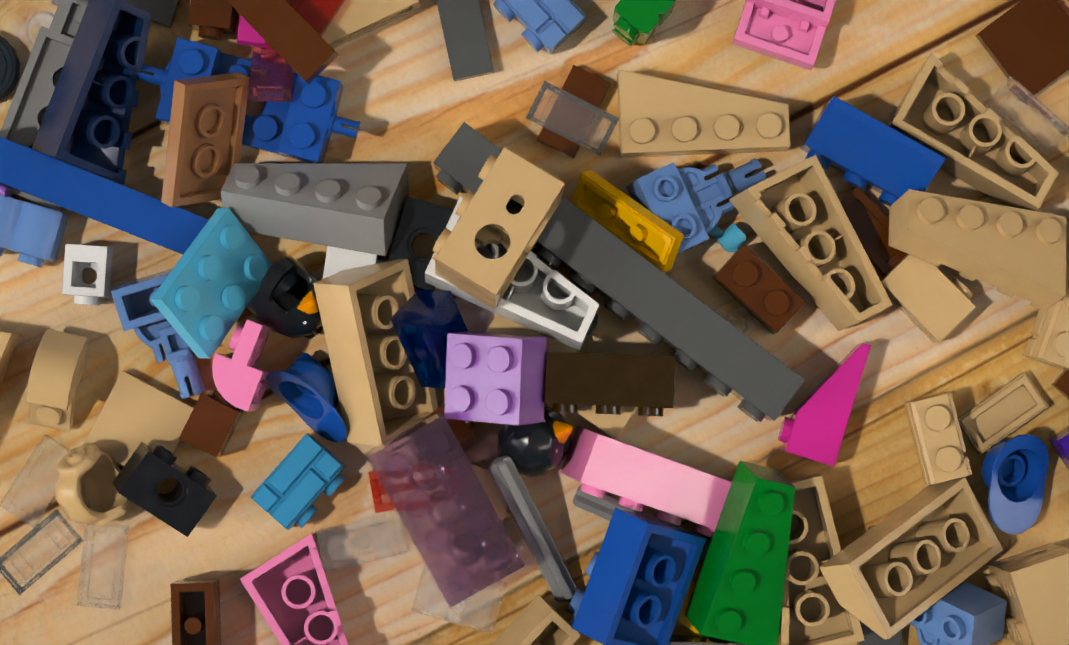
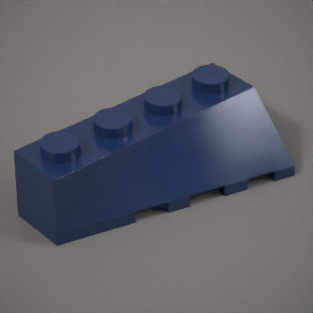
[31,0,151,185]

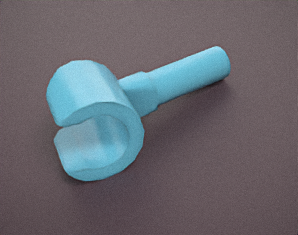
[709,223,747,252]

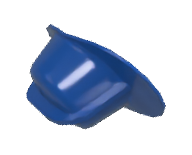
[266,353,347,443]
[981,434,1049,535]

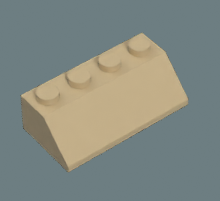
[313,259,439,447]
[819,477,1003,639]

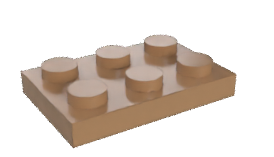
[161,72,250,207]

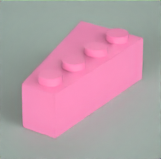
[560,426,732,537]
[240,533,348,645]

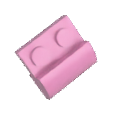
[732,0,836,70]
[212,320,271,412]

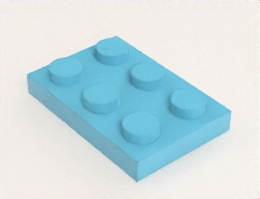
[150,208,273,358]

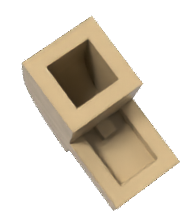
[26,329,88,432]

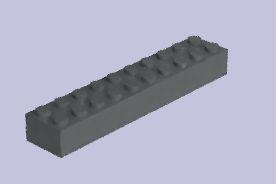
[433,122,805,422]

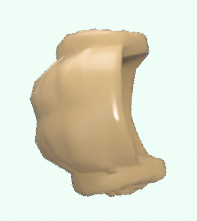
[55,443,132,527]

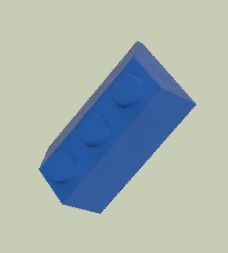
[800,96,946,207]
[572,508,706,645]

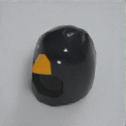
[247,255,323,339]
[498,407,573,477]

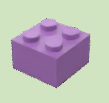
[444,331,547,425]

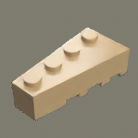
[617,69,790,158]
[729,155,893,331]
[888,189,1067,311]

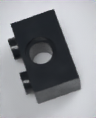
[388,196,453,293]
[113,442,217,537]

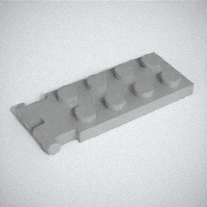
[0,0,89,212]

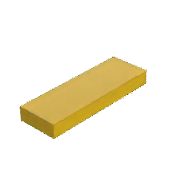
[571,170,684,273]

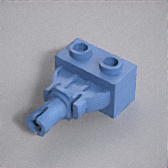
[626,158,766,255]
[111,268,206,399]
[909,581,1007,645]

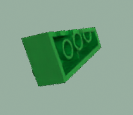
[685,461,795,645]

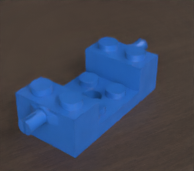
[137,37,361,163]

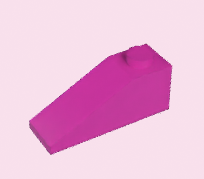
[778,343,871,466]

